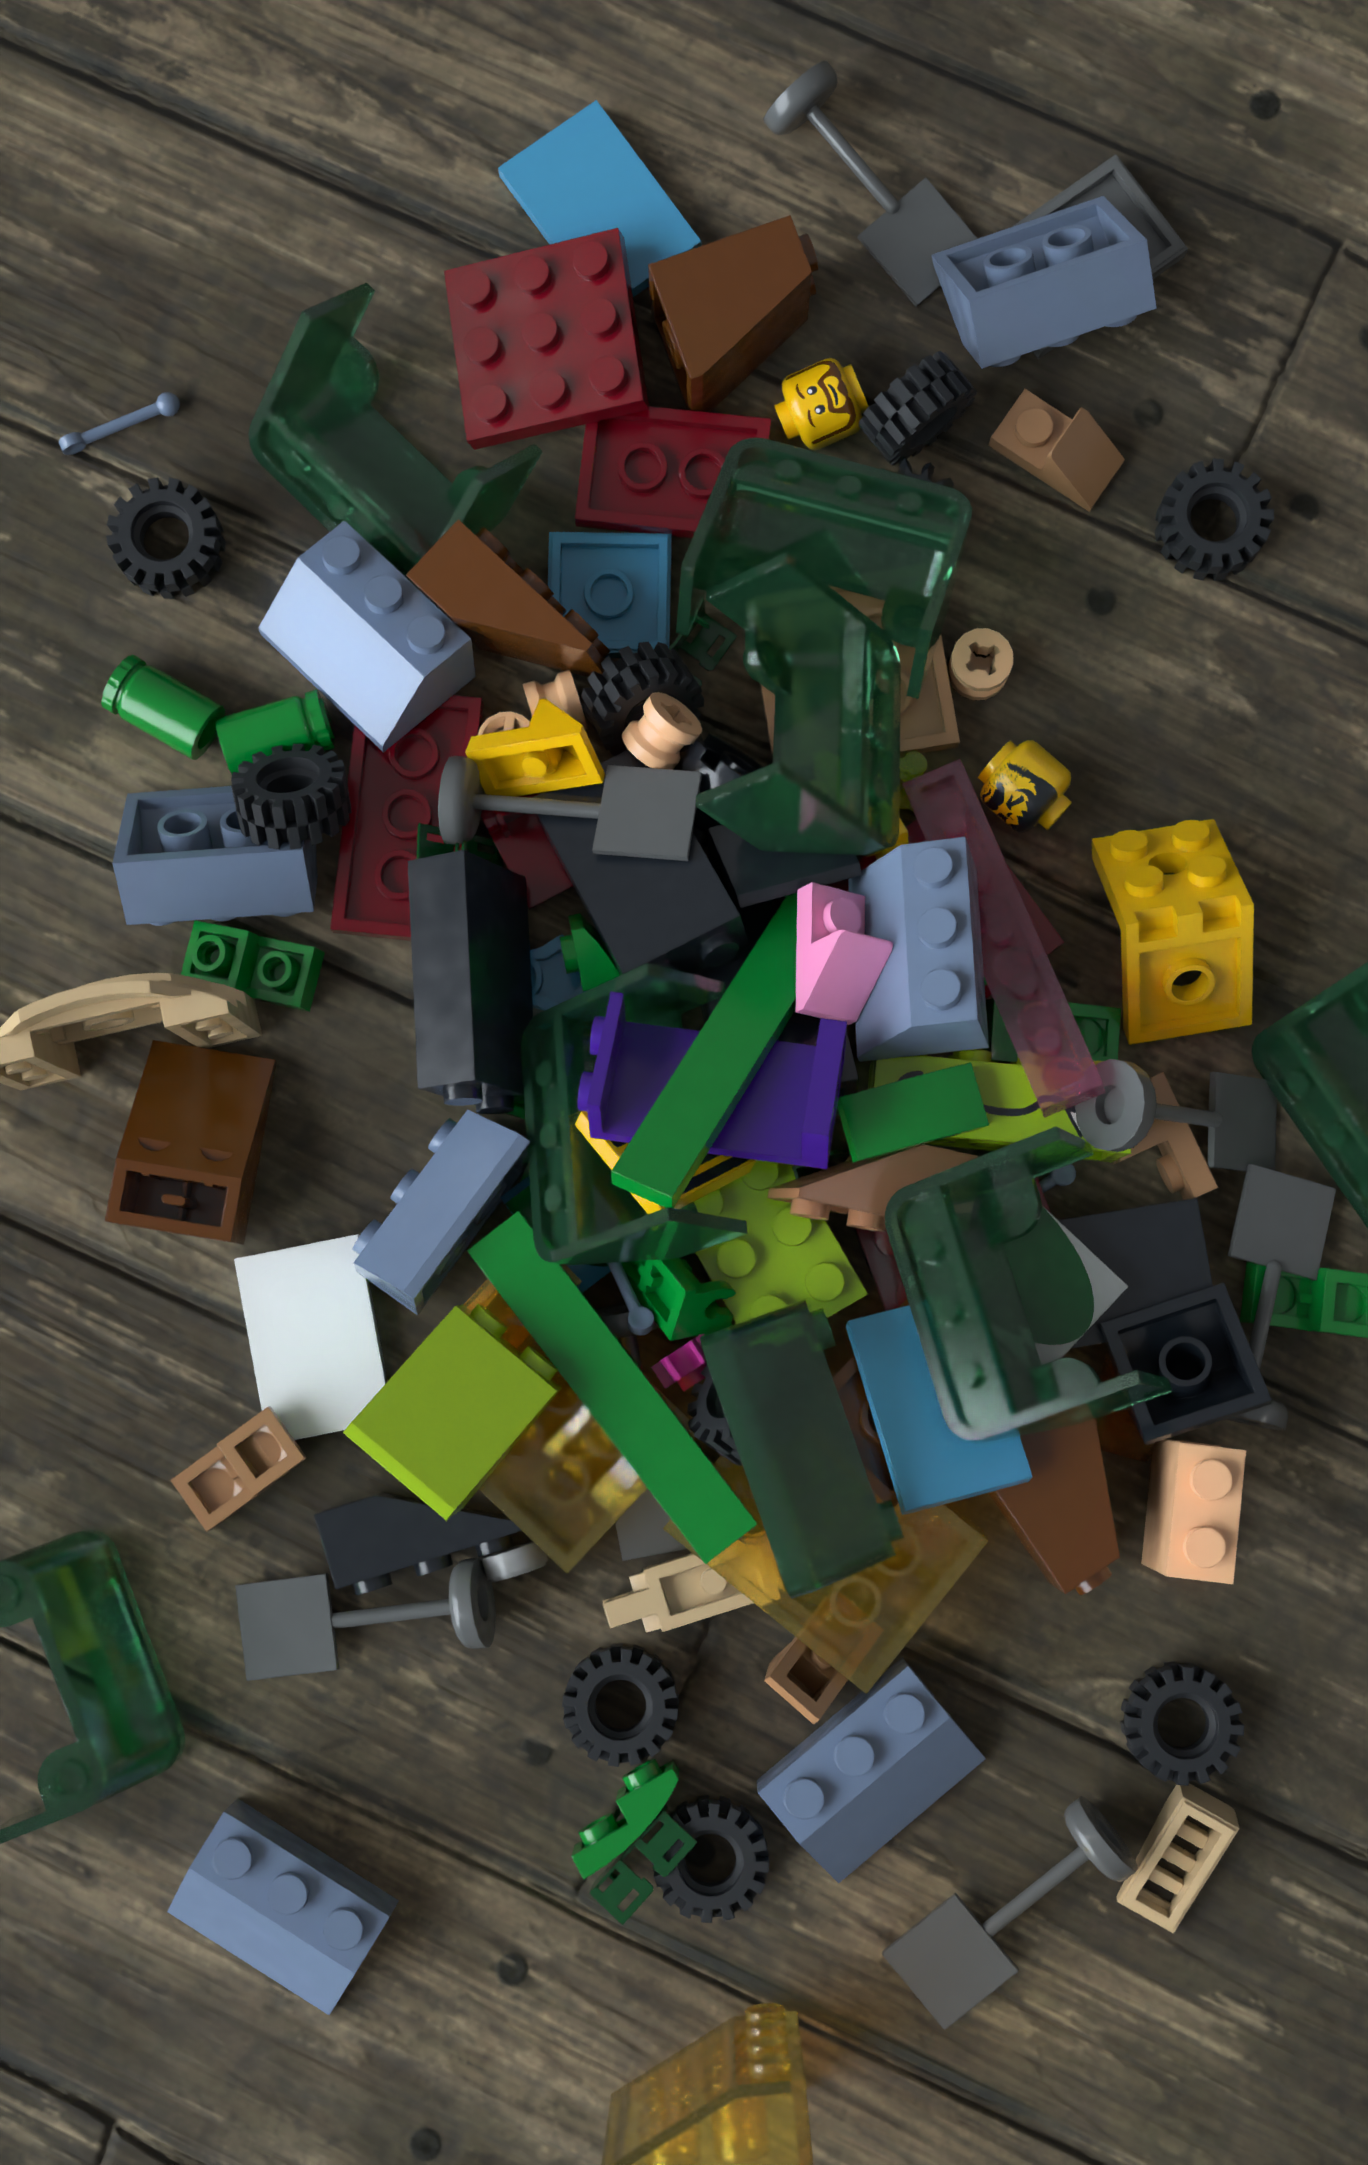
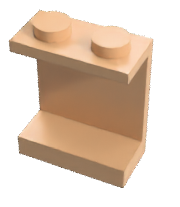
[1141,1439,1246,1584]

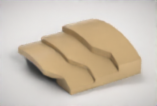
[0,973,262,1090]

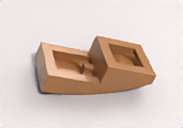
[170,1406,307,1532]

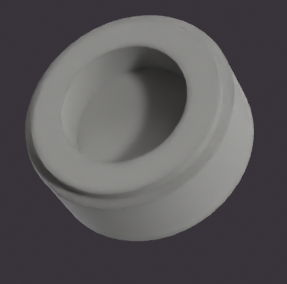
[481,1539,548,1582]

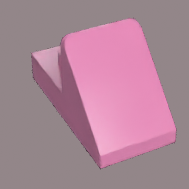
[795,882,893,1025]

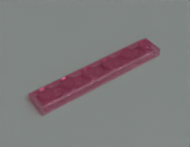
[902,759,1106,1118]

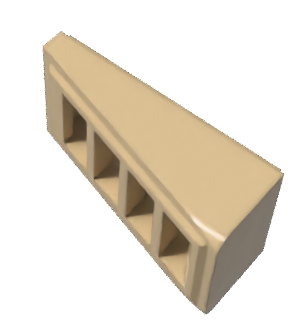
[1116,1783,1240,1933]

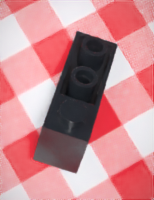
[314,1492,525,1595]

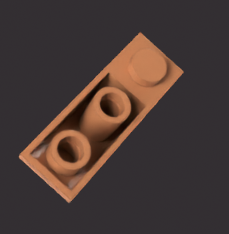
[767,1144,978,1243]

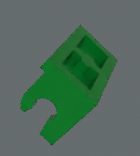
[612,1209,736,1341]

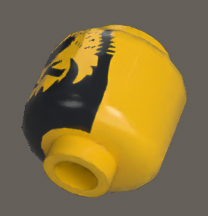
[978,740,1072,833]

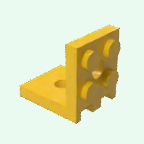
[1092,819,1254,1045]

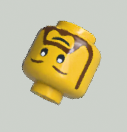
[774,358,869,450]

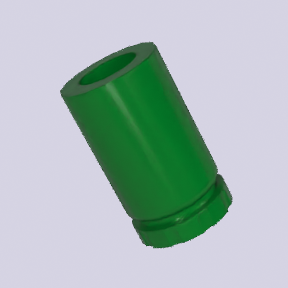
[101,654,225,760]
[215,689,336,775]

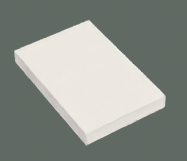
[234,1234,388,1440]

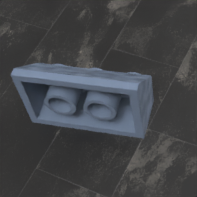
[932,196,1157,369]
[258,521,476,753]
[112,786,318,926]
[848,837,989,1062]
[352,1110,530,1315]
[756,1657,986,1883]
[167,1799,399,2015]

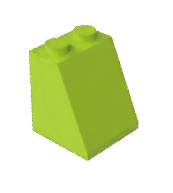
[343,1303,562,1520]

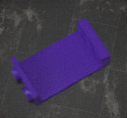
[578,992,847,1169]

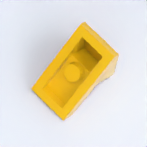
[465,698,605,797]

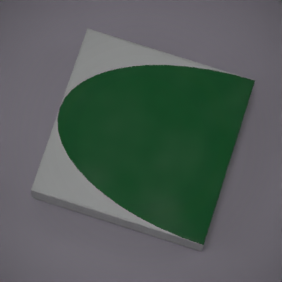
[944,1197,1128,1381]

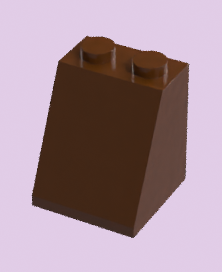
[648,215,818,412]
[988,1385,1120,1595]

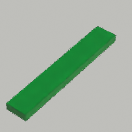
[611,893,797,1210]
[467,1211,758,1565]

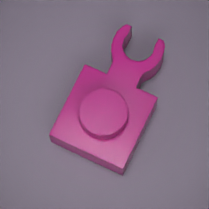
[651,1334,718,1392]

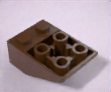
[406,519,610,677]
[105,1040,277,1245]

